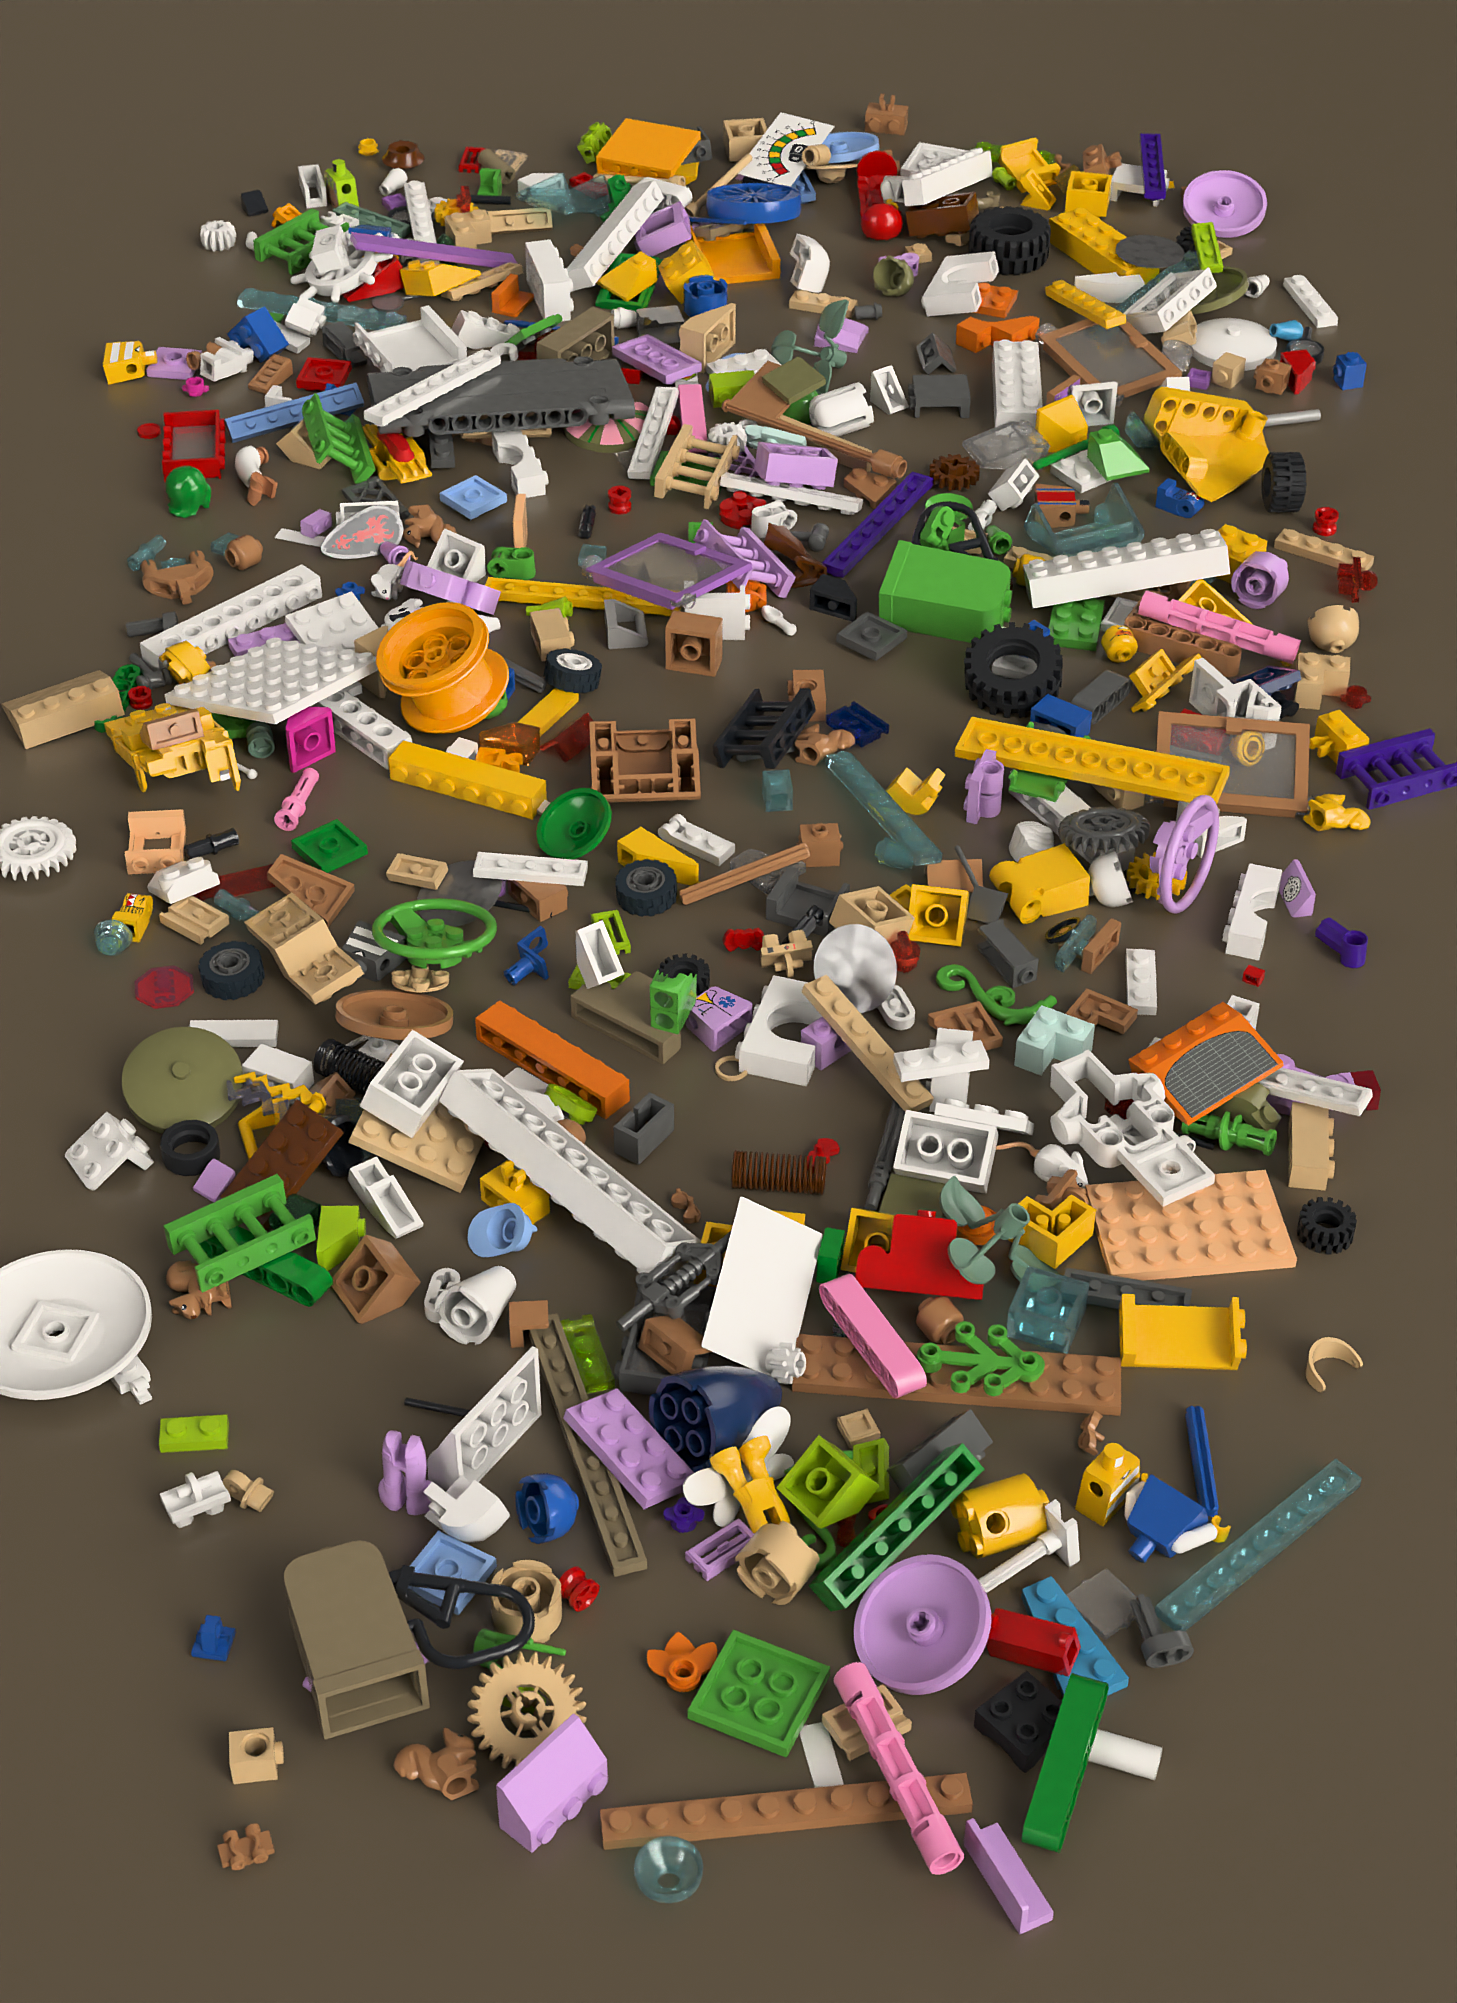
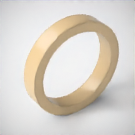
[715,1056,747,1081]

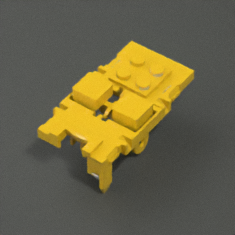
[104,703,241,792]

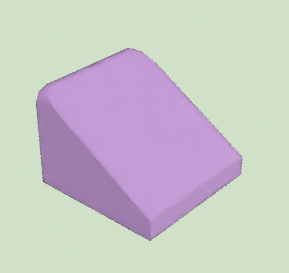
[193,1158,236,1203]

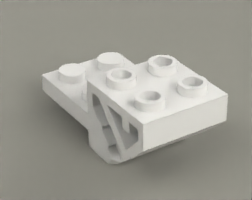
[1189,658,1281,752]

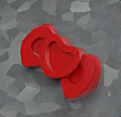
[722,927,764,952]
[803,1138,840,1174]

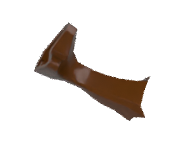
[764,523,827,589]

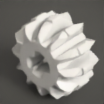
[200,220,236,252]
[707,422,747,458]

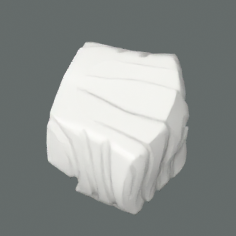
[1009,821,1054,862]

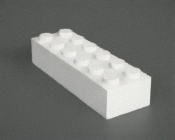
[992,340,1043,437]

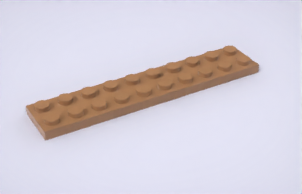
[792,1334,1121,1416]

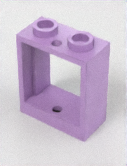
[634,201,692,256]

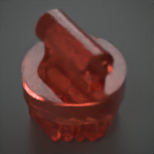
[890,931,920,973]

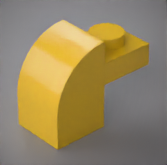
[882,768,945,815]

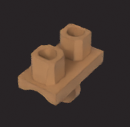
[1034,1169,1089,1211]

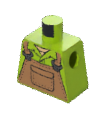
[325,159,359,208]

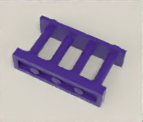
[1335,728,1457,810]

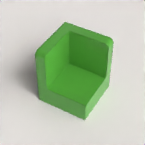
[478,168,502,196]

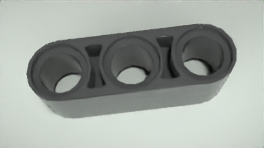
[1071,670,1132,725]

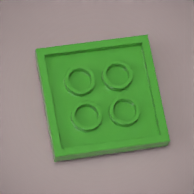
[688,1630,831,1758]

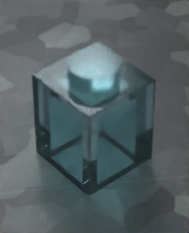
[762,769,793,812]

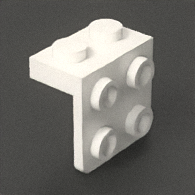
[65,1111,154,1191]

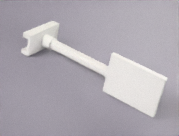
[978,1499,1080,1593]

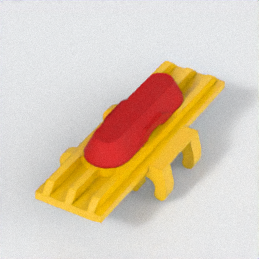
[363,424,432,484]

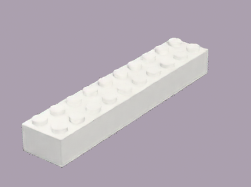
[439,1069,701,1276]

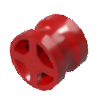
[608,486,632,515]
[1313,507,1339,536]
[559,1566,600,1611]

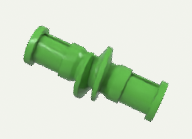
[1181,1111,1277,1156]

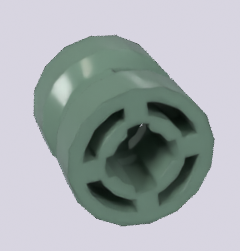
[246,722,275,758]

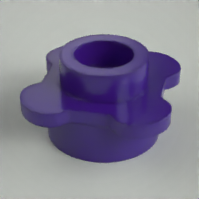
[663,1497,704,1533]

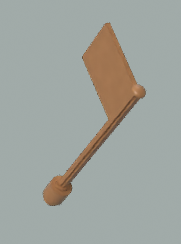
[722,361,907,479]

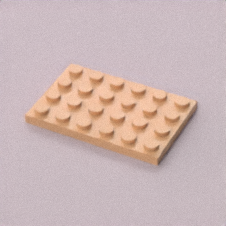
[1085,1170,1297,1281]

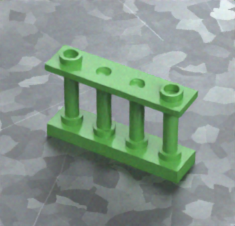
[253,208,349,275]
[301,393,376,484]
[164,1174,316,1293]

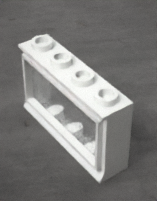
[1124,267,1217,336]

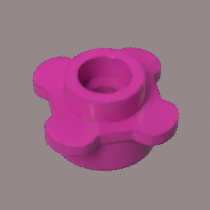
[182,377,209,397]

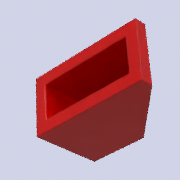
[1280,349,1316,395]

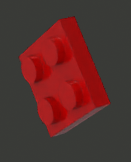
[296,357,352,391]

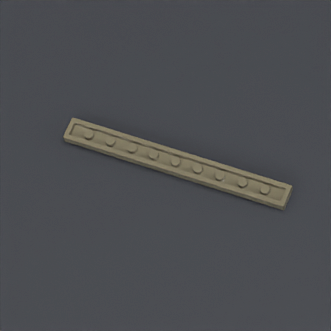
[527,1313,647,1577]

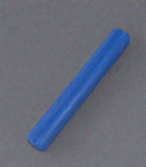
[1185,1406,1219,1517]

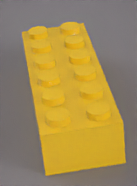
[1049,208,1160,288]

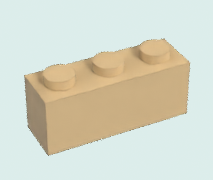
[1288,1102,1335,1191]

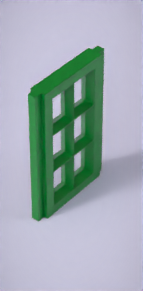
[595,253,664,312]

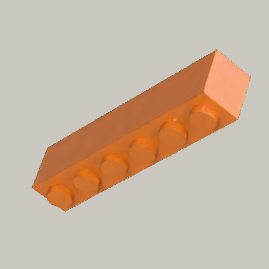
[475,1000,630,1120]

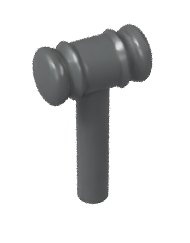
[790,523,829,552]
[129,653,172,689]

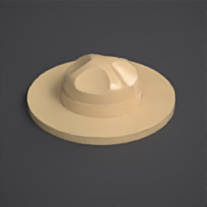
[804,163,858,183]

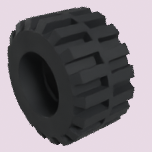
[1261,452,1306,512]

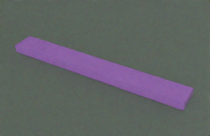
[350,232,518,268]

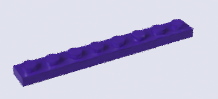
[822,471,933,578]

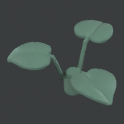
[771,299,849,395]
[939,1175,1063,1291]

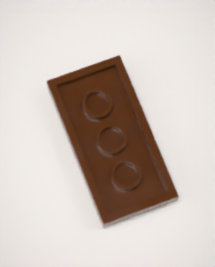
[220,1100,344,1231]

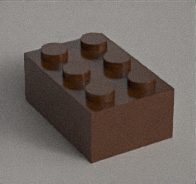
[905,192,979,238]

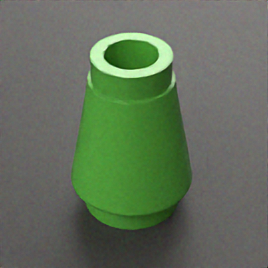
[985,525,1012,554]

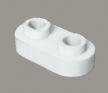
[877,984,915,1030]

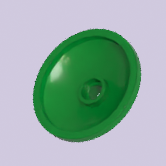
[536,788,612,859]

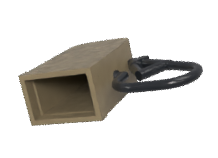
[283,1541,535,1740]

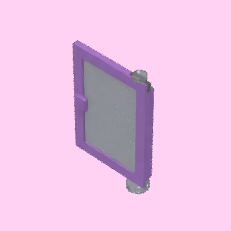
[581,532,752,610]

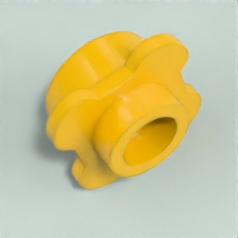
[358,138,379,156]

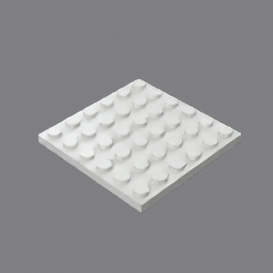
[164,638,378,724]

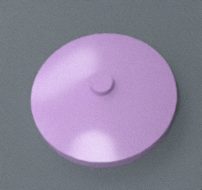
[1183,170,1267,238]
[854,1555,991,1695]

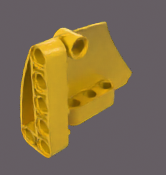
[1143,387,1269,502]

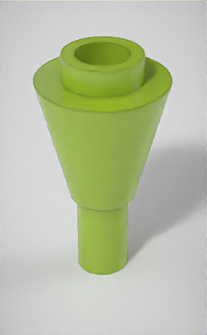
[526,597,573,619]

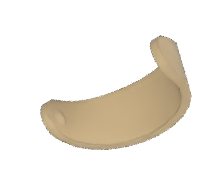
[1305,1337,1363,1392]

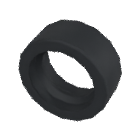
[160,1120,220,1176]

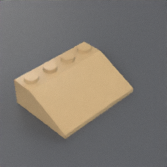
[2,670,125,749]

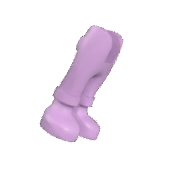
[378,1430,432,1515]

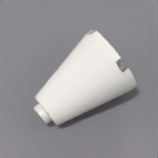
[435,1266,516,1345]

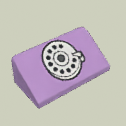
[1279,859,1316,917]

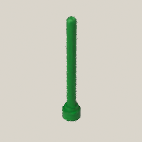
[1033,424,1120,470]

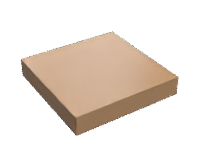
[513,494,527,548]

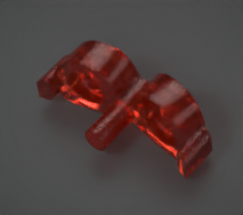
[836,1513,857,1548]

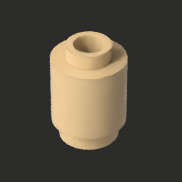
[802,144,831,167]

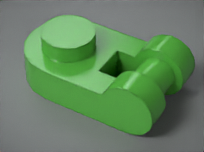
[921,506,955,550]

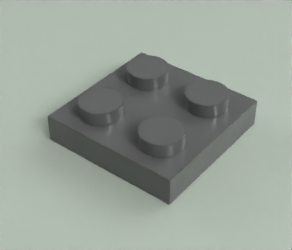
[836,611,907,661]

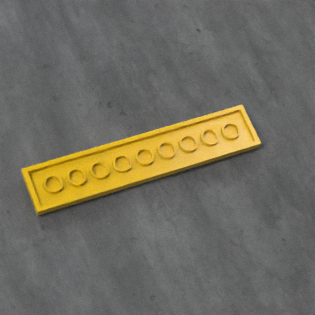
[955,717,1230,804]

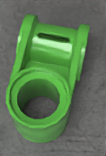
[487,546,536,580]

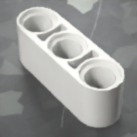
[631,177,693,209]

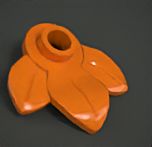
[647,1632,718,1692]

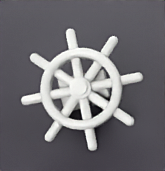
[290,224,393,303]

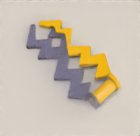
[227,1072,327,1120]

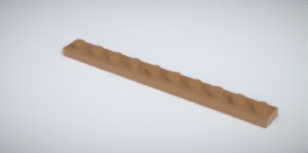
[600,1773,973,1850]

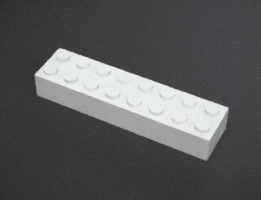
[1023,529,1230,608]

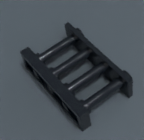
[713,688,816,769]

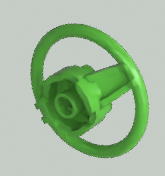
[371,898,497,969]

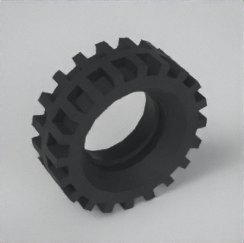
[964,622,1063,718]

